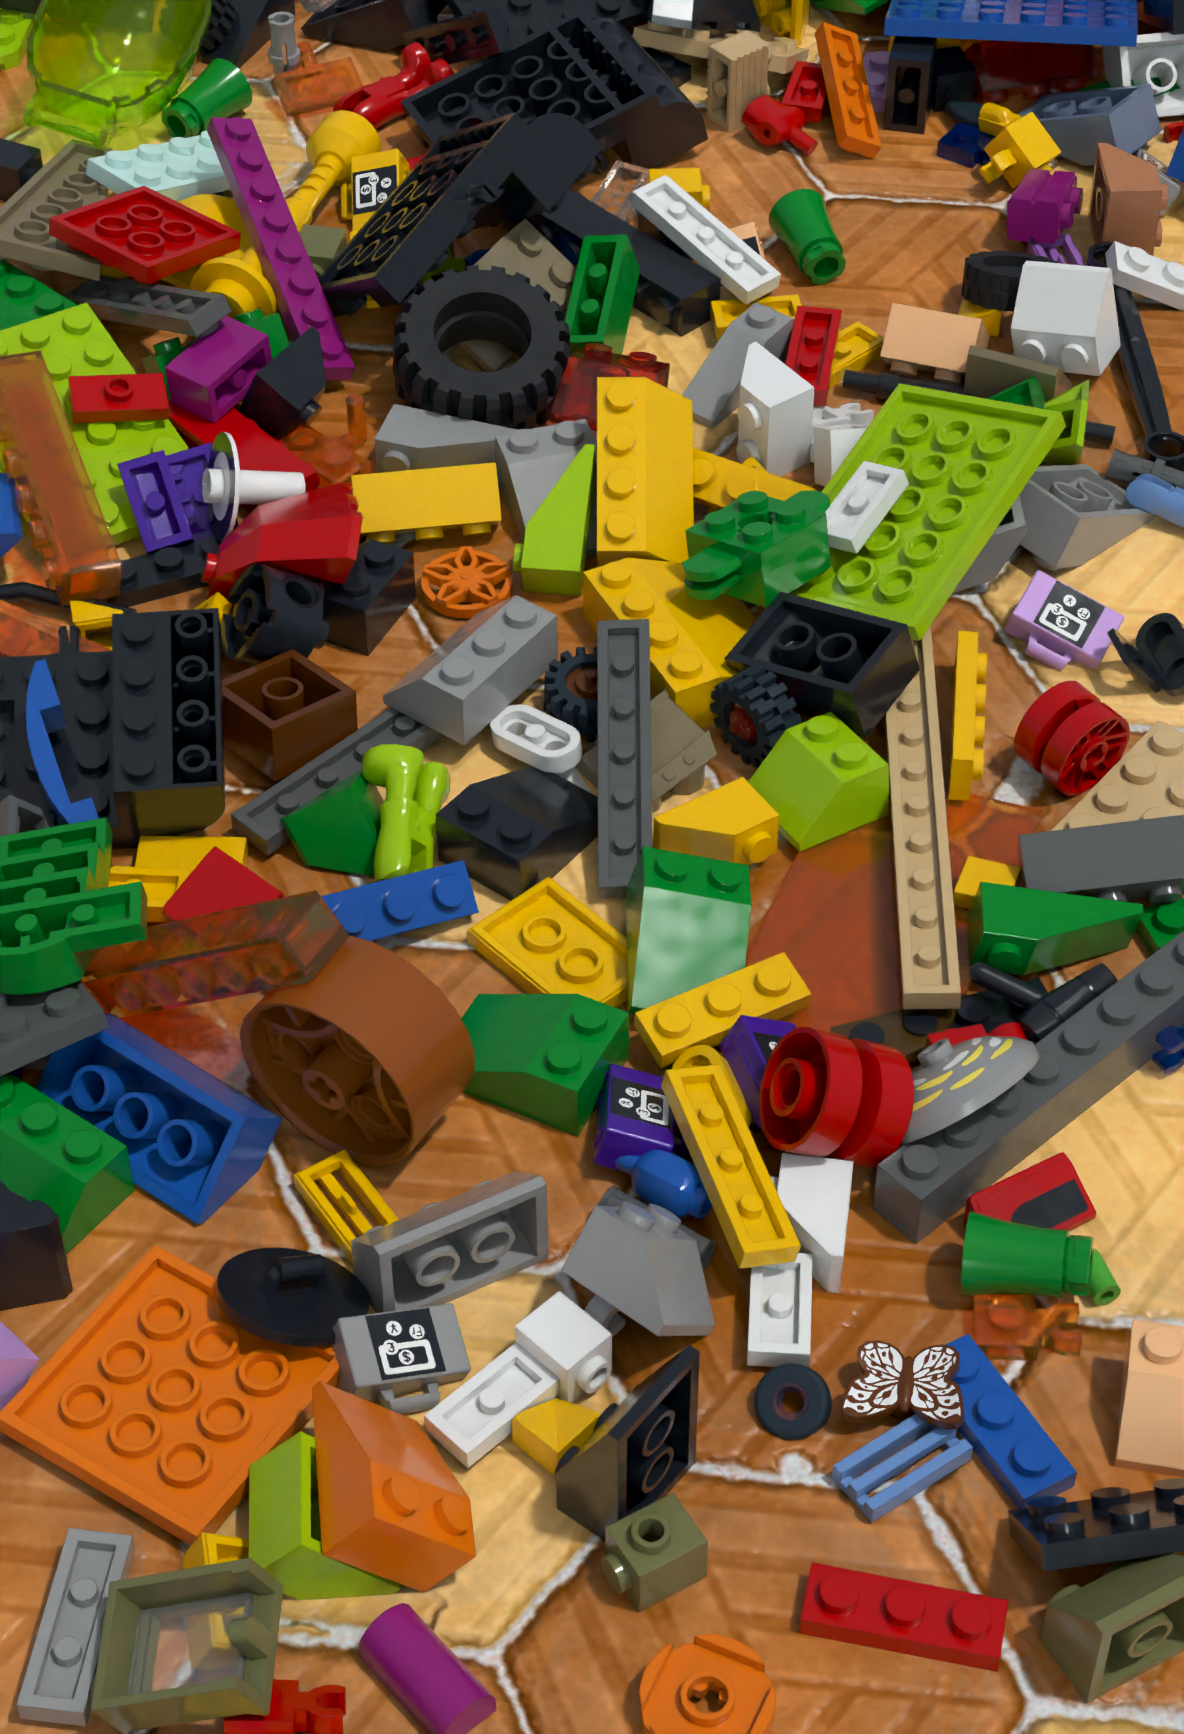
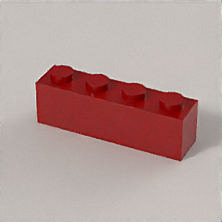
[168,400,320,514]

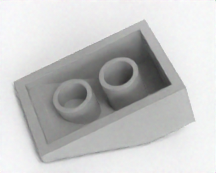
[495,419,597,558]
[1019,464,1155,571]

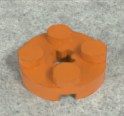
[639,1634,776,1734]

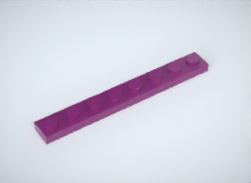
[207,117,355,380]

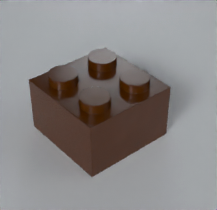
[222,649,358,782]

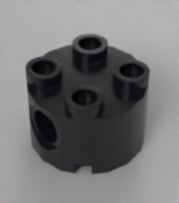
[221,563,329,667]

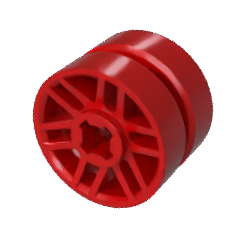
[1014,681,1130,796]

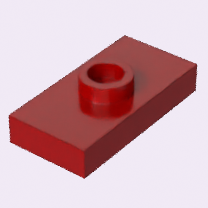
[68,373,169,423]

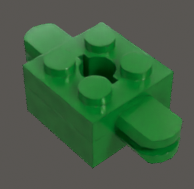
[682,491,831,608]

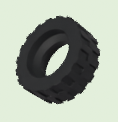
[961,251,1058,312]

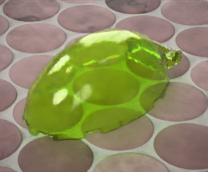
[23,0,212,150]

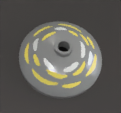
[900,1036,1040,1145]

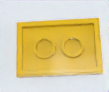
[467,876,628,1008]

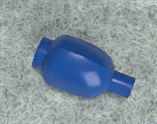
[615,1150,712,1220]

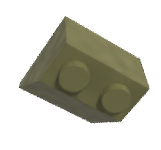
[1040,1553,1184,1703]

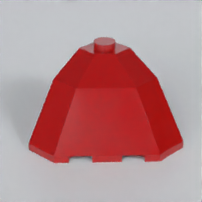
[201,482,363,609]

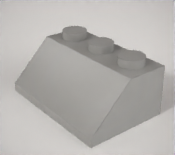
[383,595,558,746]
[351,1172,548,1313]

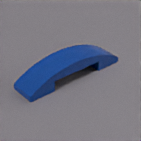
[26,659,113,867]

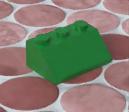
[0,1072,135,1255]

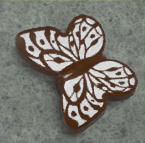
[841,1340,965,1430]

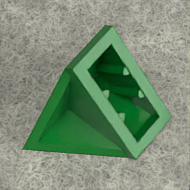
[280,769,384,877]

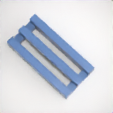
[832,1414,973,1523]

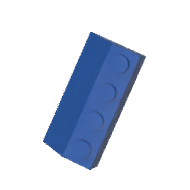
[36,1013,283,1224]

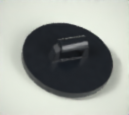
[215,1247,369,1347]

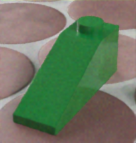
[967,882,1144,975]

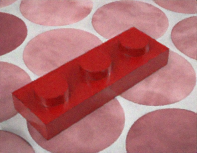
[785,306,842,406]
[799,1562,1009,1672]

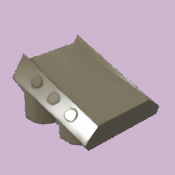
[575,689,717,813]

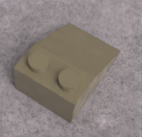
[458,219,577,372]

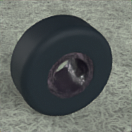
[754,1363,832,1440]

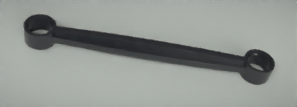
[1086,242,1184,471]

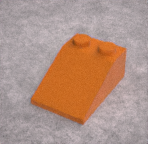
[312,1381,476,1593]

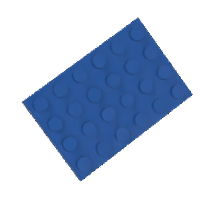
[884,0,1138,47]

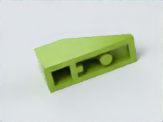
[513,444,597,596]

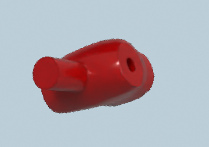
[741,95,818,156]

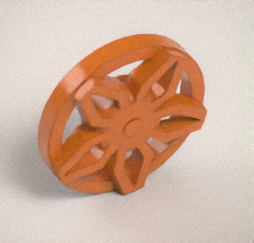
[421,546,513,618]

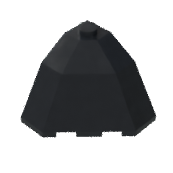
[647,0,761,32]

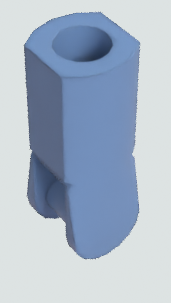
[1126,473,1184,528]

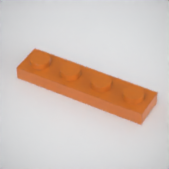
[814,22,882,159]

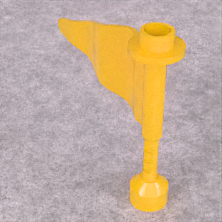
[100,110,381,321]

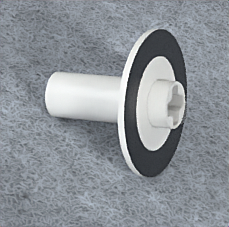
[202,432,305,540]

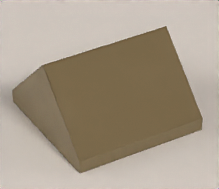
[964,345,1072,402]

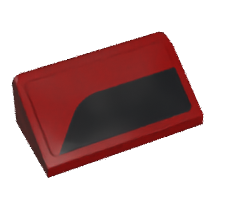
[963,1152,1097,1231]

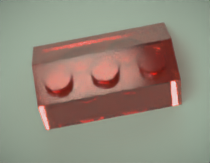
[964,40,1098,104]

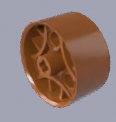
[240,936,475,1167]

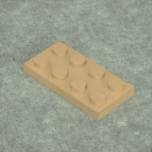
[633,20,809,74]
[1051,721,1184,831]

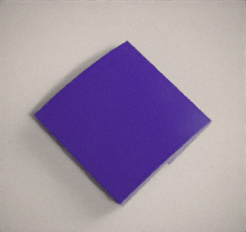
[117,442,239,554]

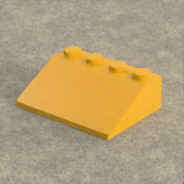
[583,557,757,728]

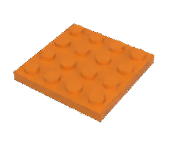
[0,1245,340,1546]

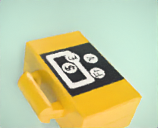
[340,149,410,231]

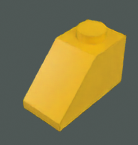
[653,777,779,865]

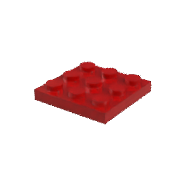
[49,186,241,284]

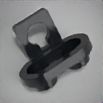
[1107,613,1184,696]

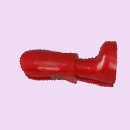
[333,42,454,130]

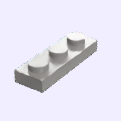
[16,1528,135,1727]

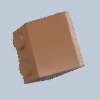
[1088,143,1168,256]

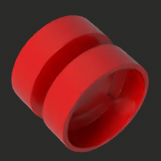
[759,1027,914,1168]

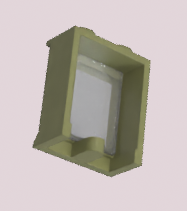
[91,1558,284,1734]

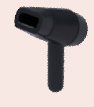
[969,962,1118,1045]

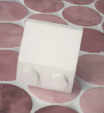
[1011,260,1121,376]
[736,342,814,477]

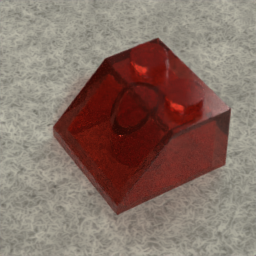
[549,343,670,431]

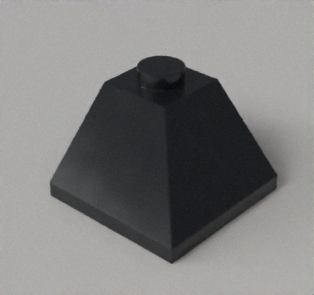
[238,327,326,437]

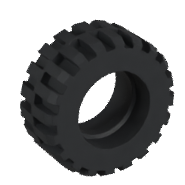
[393,265,570,430]

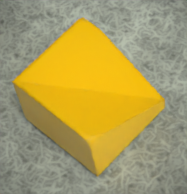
[70,600,123,652]
[511,1398,600,1475]

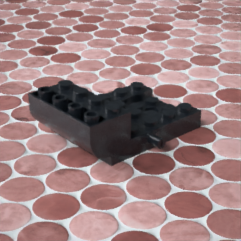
[400,9,708,177]
[318,112,603,317]
[0,608,225,850]

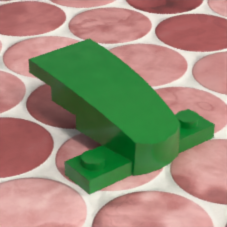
[0,817,147,995]

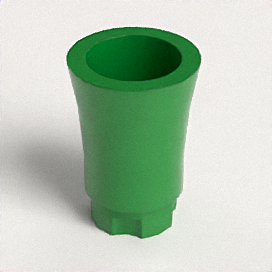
[161,58,252,138]
[769,189,846,284]
[961,1211,1094,1298]

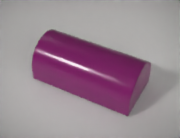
[359,1603,496,1734]

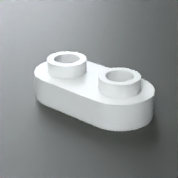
[490,704,583,774]

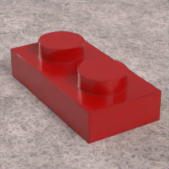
[781,61,828,123]

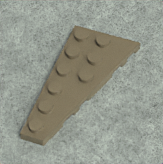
[0,139,112,281]

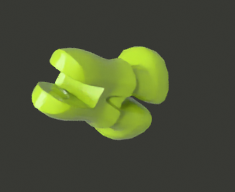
[362,744,450,882]

